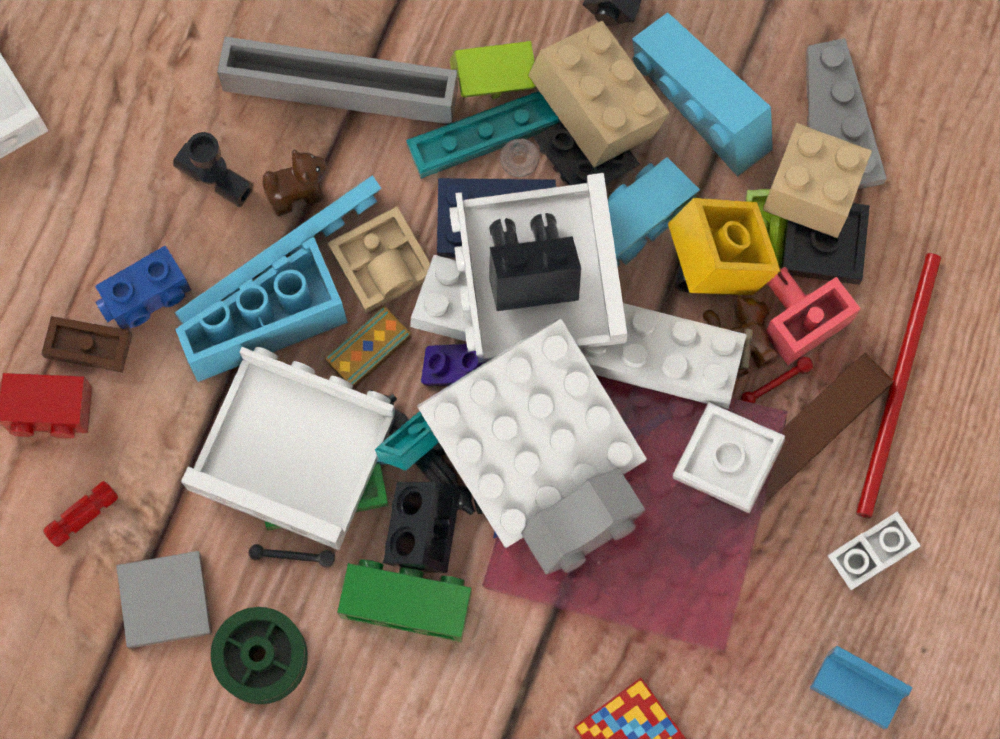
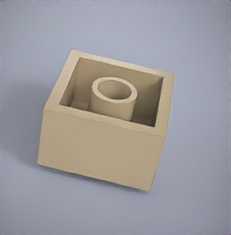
[763,123,872,238]

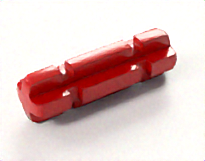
[43,481,118,547]

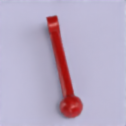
[741,357,813,407]

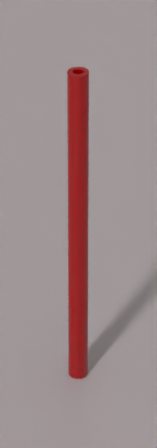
[856,253,941,519]

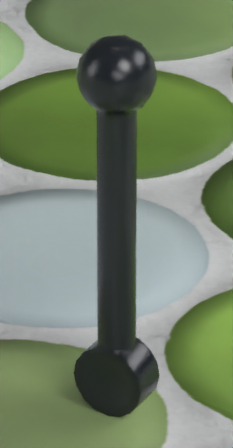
[248,544,335,568]

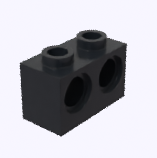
[383,482,460,573]

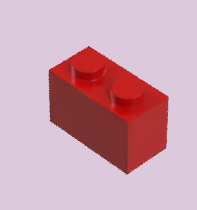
[0,373,92,439]

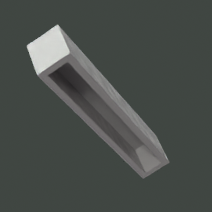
[217,37,458,124]

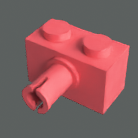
[766,267,861,365]

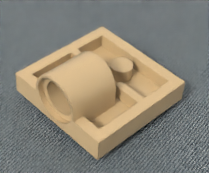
[328,207,430,314]

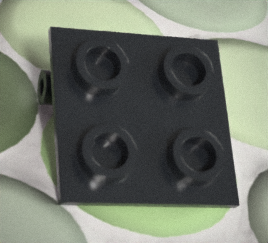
[534,122,640,185]

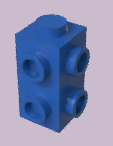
[95,245,191,329]

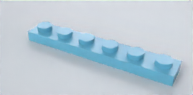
[175,175,381,324]

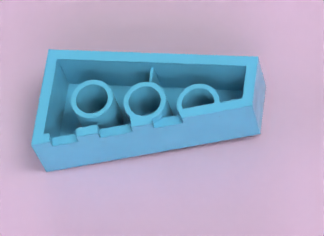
[632,12,773,177]
[608,157,700,267]
[175,236,348,382]

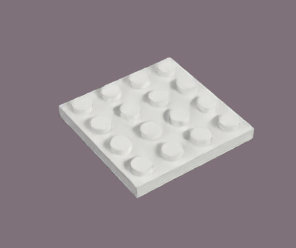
[417,317,647,548]

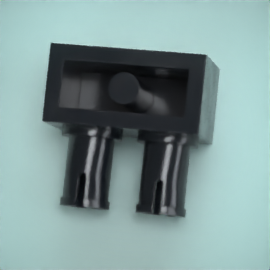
[489,213,581,311]

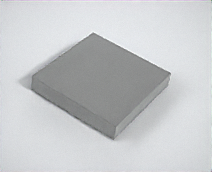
[116,551,212,649]

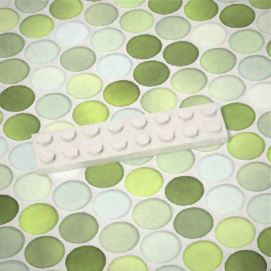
[410,255,747,409]

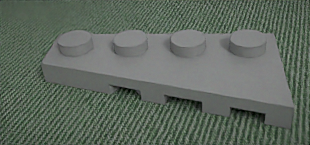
[806,38,887,190]

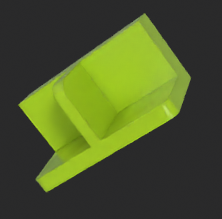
[450,41,536,99]

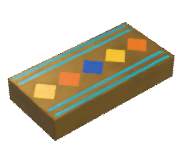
[325,306,412,389]

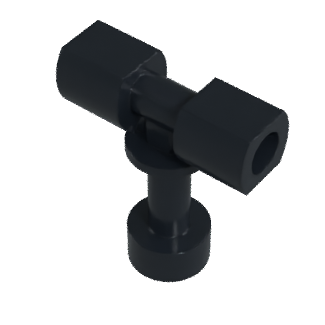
[173,132,254,207]

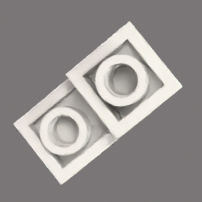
[828,511,921,590]

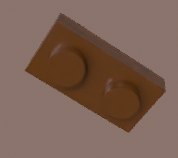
[41,316,132,373]

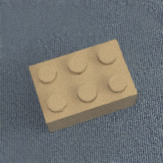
[528,21,669,167]

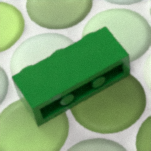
[337,559,472,642]

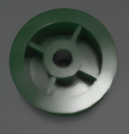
[210,607,308,705]

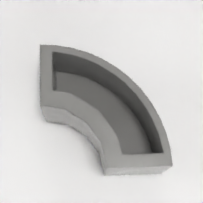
[521,468,645,575]

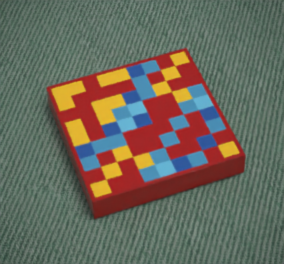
[573,678,686,739]

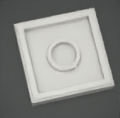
[673,402,785,513]

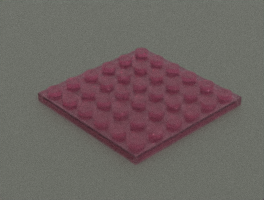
[482,376,788,653]

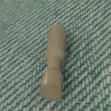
[741,329,753,370]

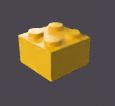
[668,198,780,295]

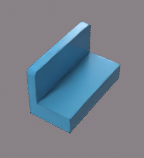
[810,646,912,729]

